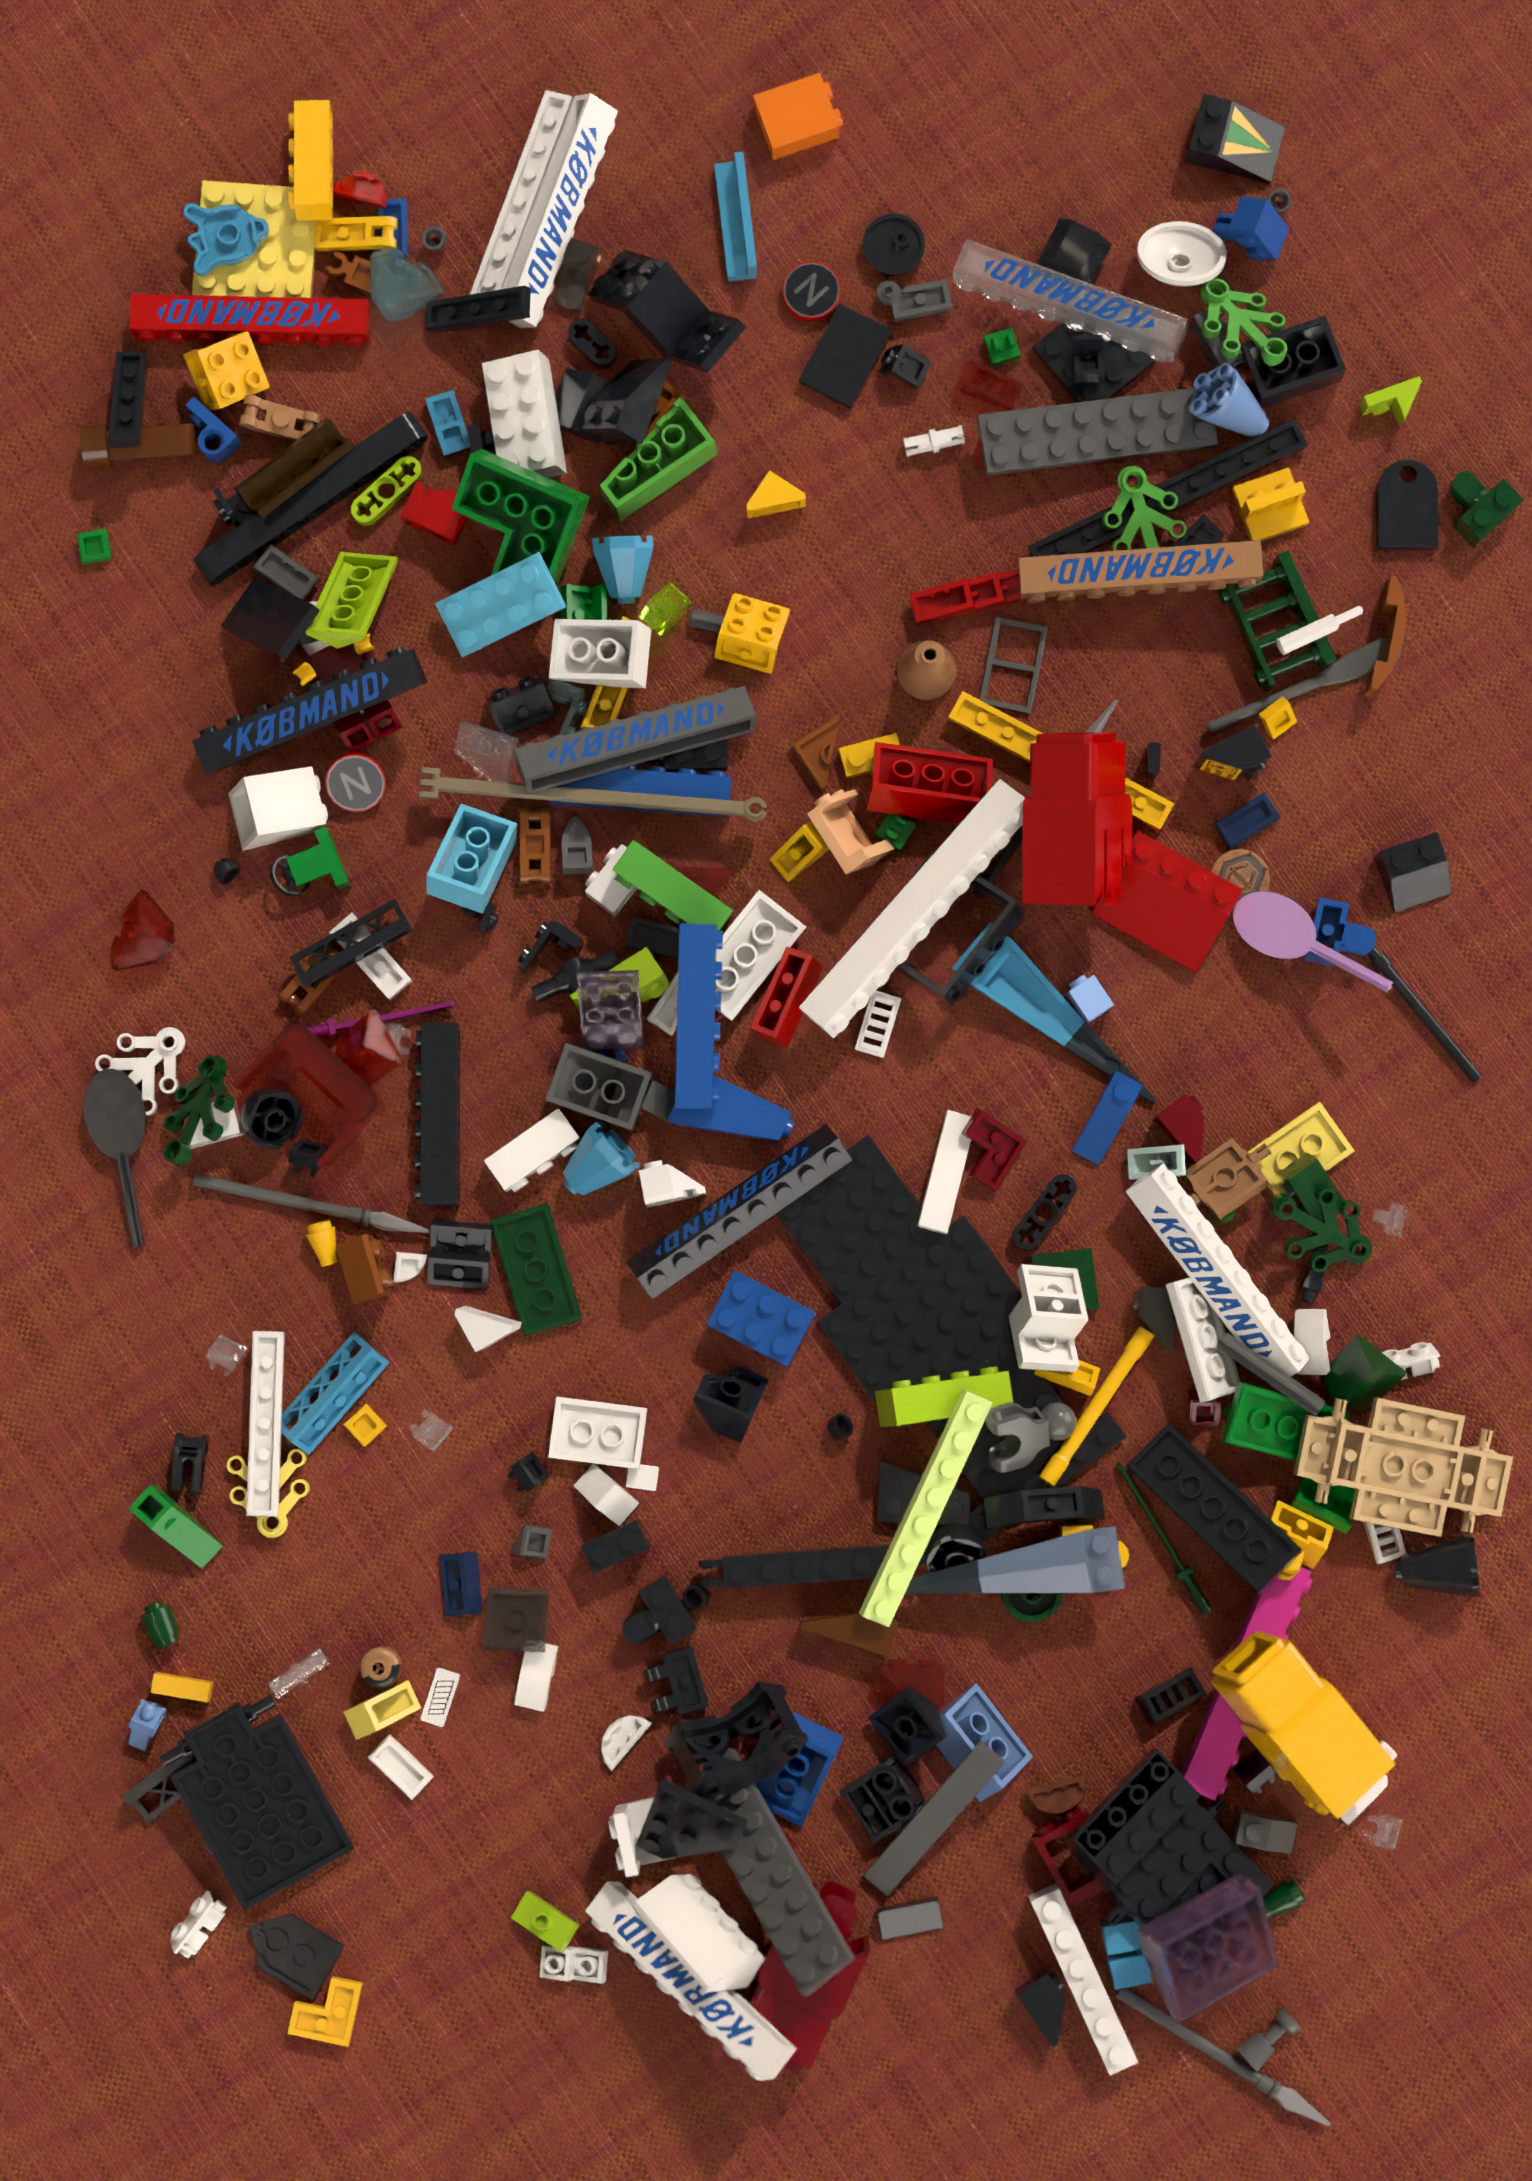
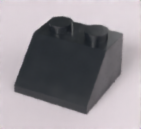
[1374,832,1451,913]

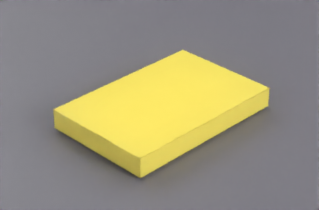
[1248,1102,1355,1196]

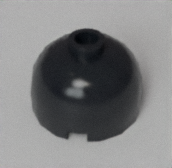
[240,1087,304,1149]
[925,1523,987,1573]

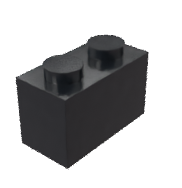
[580,1518,650,1574]

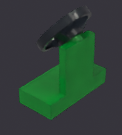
[270,827,351,896]

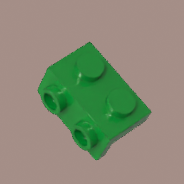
[561,584,609,620]
[1291,1477,1355,1534]

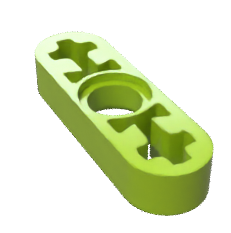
[351,456,423,526]

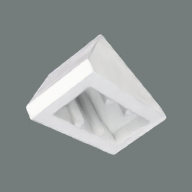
[454,1306,522,1352]
[574,1463,639,1526]

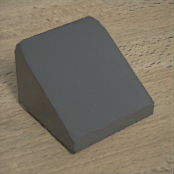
[641,1080,676,1121]

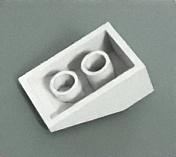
[549,619,651,688]

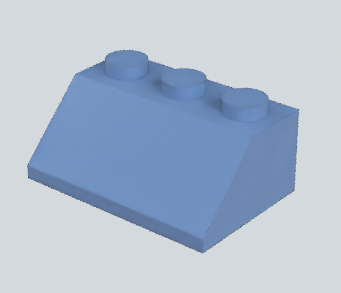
[936,1683,1033,1802]

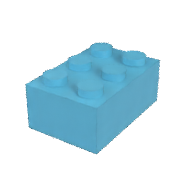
[426,804,517,914]

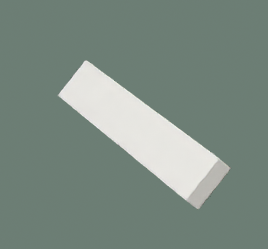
[246,1331,285,1516]

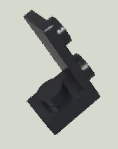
[213,488,254,527]
[518,918,584,974]

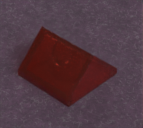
[332,1009,404,1088]

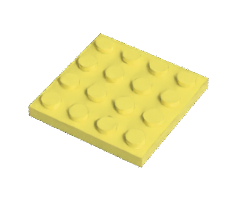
[192,180,316,298]

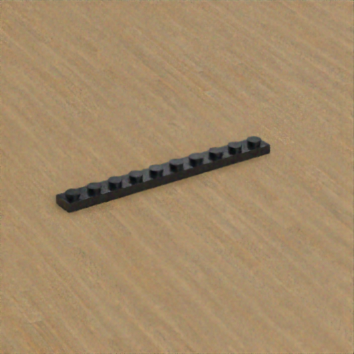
[1028,419,1308,557]

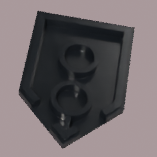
[249,1914,345,2000]

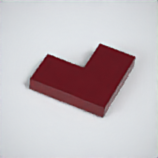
[961,1108,1027,1192]

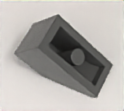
[1230,1809,1298,1853]

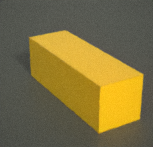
[150,1672,214,1702]

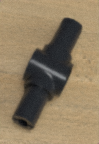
[531,949,620,1003]

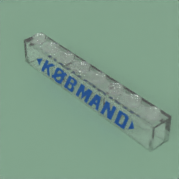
[953,239,1188,363]

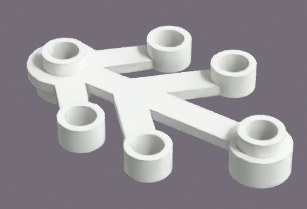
[95,1027,185,1116]

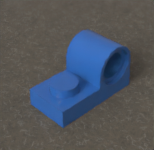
[186,397,242,463]

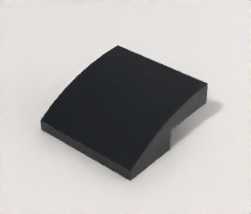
[427,1219,493,1289]

